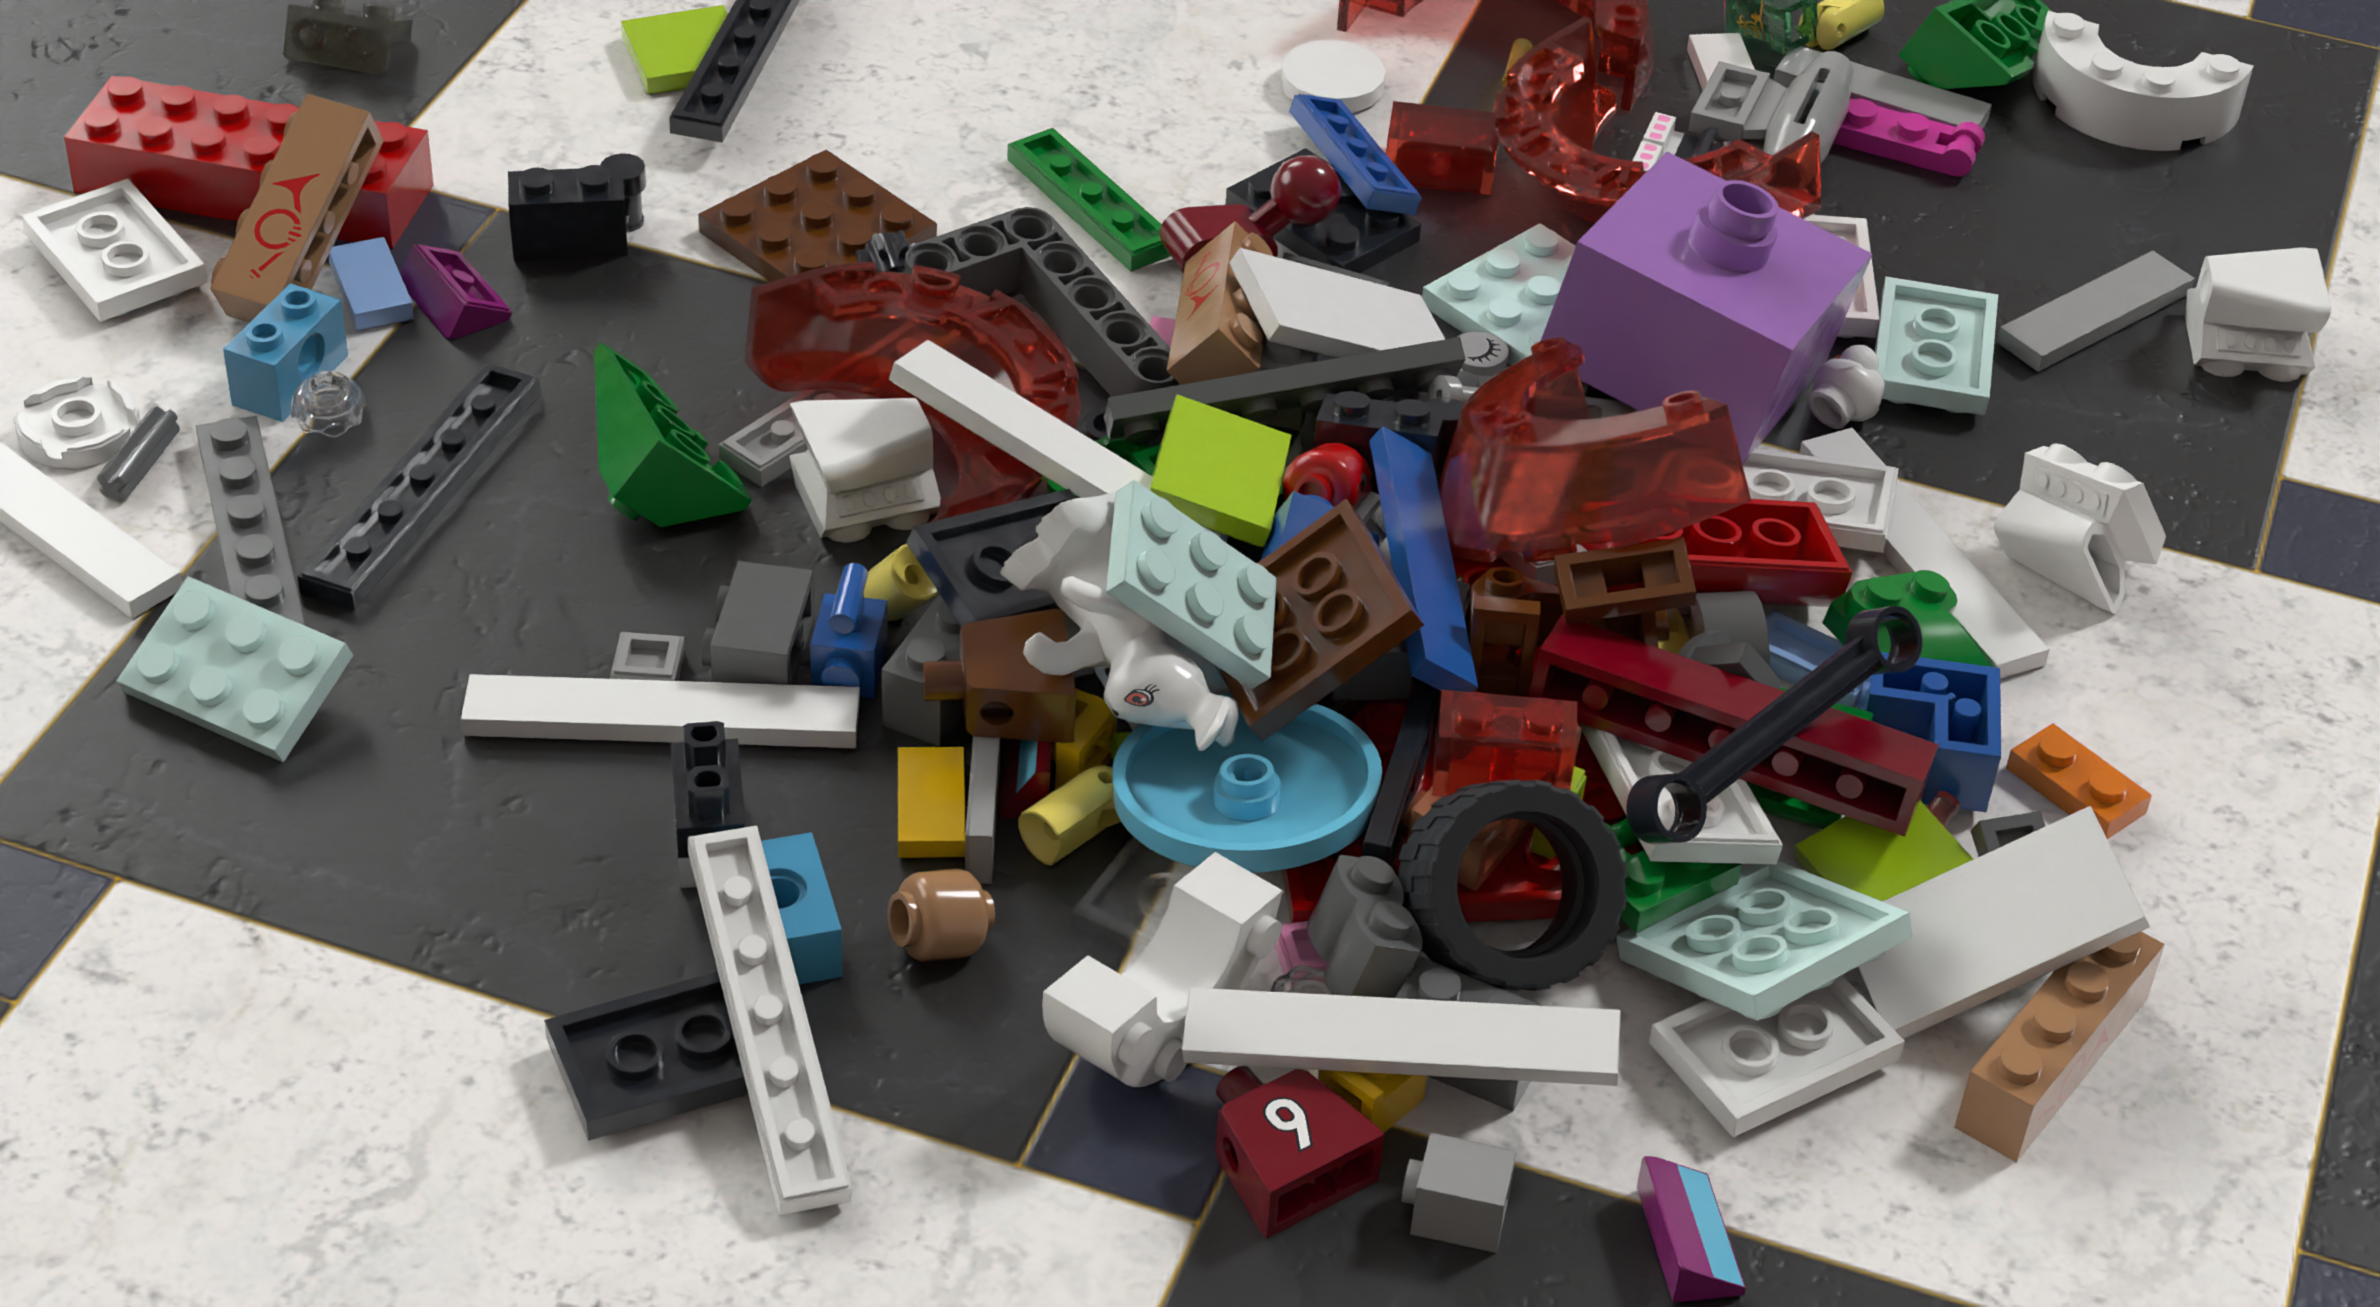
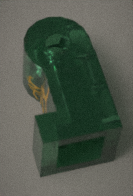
[1724,0,1818,54]

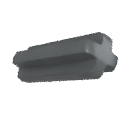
[97,406,180,501]

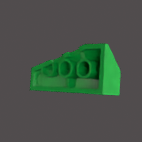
[1898,0,2051,89]
[594,342,753,527]

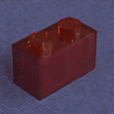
[1386,101,1501,195]
[1432,690,1577,796]

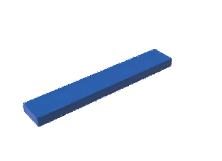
[1370,426,1478,702]

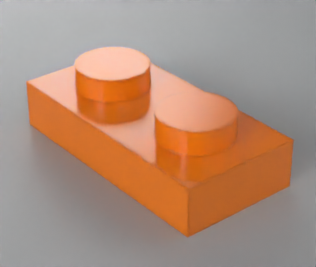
[2006,723,2152,839]

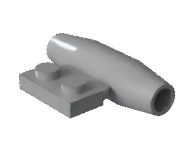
[1688,51,1854,194]

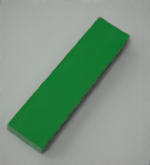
[1007,128,1171,272]

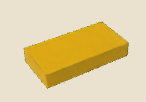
[898,747,965,858]

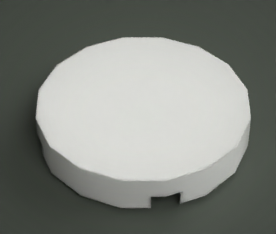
[1280,39,1386,113]
[14,376,141,469]

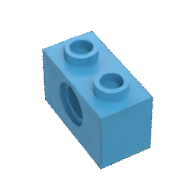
[223,283,348,422]
[761,832,843,985]

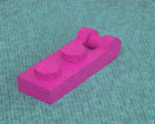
[1833,99,1985,177]

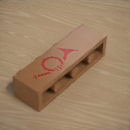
[210,93,384,323]
[1166,221,1273,385]
[1954,931,2165,1162]

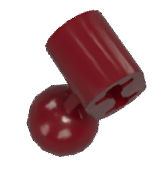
[1159,155,1342,273]

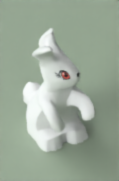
[1000,492,1239,751]

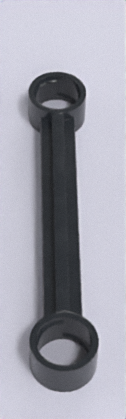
[1626,606,1923,844]

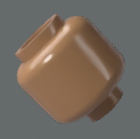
[887,869,995,962]

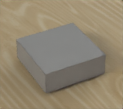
[610,632,685,681]

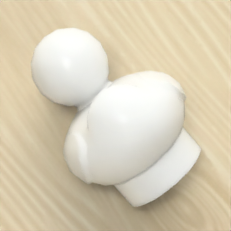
[1808,345,1885,429]

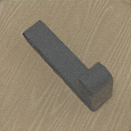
[902,207,1180,397]

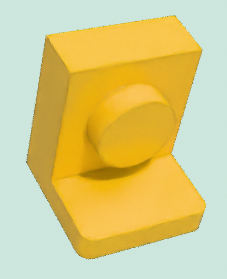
[1052,688,1117,790]

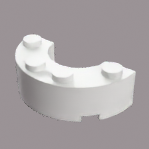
[2033,11,2254,151]
[1042,852,1283,1087]

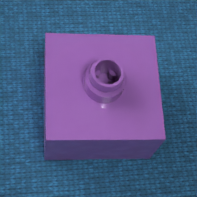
[1535,152,1873,464]

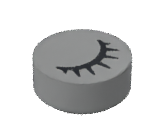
[1458,331,1509,381]

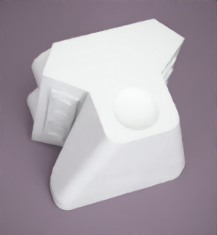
[2185,247,2331,382]
[789,398,943,543]
[1994,443,2166,614]

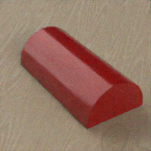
[1576,490,1852,607]

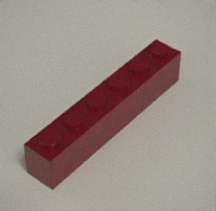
[1526,615,1939,837]

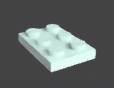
[1875,276,1998,416]
[1106,480,1276,689]
[116,576,354,762]

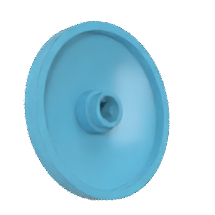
[1112,694,1382,873]

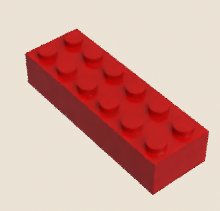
[64,76,434,249]

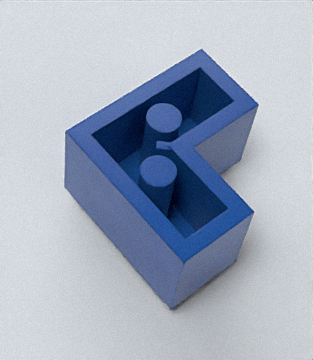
[1858,652,2001,813]

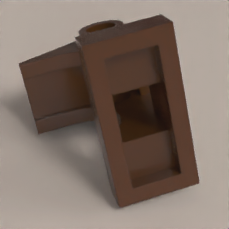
[1554,537,1697,648]
[1461,567,1564,722]

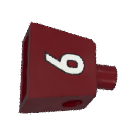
[1215,1066,1384,1239]

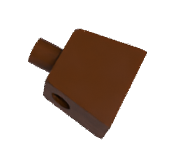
[922,609,1076,743]

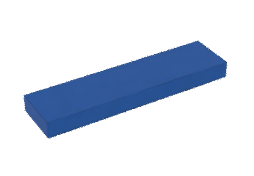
[1289,94,1422,215]

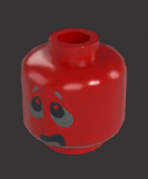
[1282,443,1373,510]

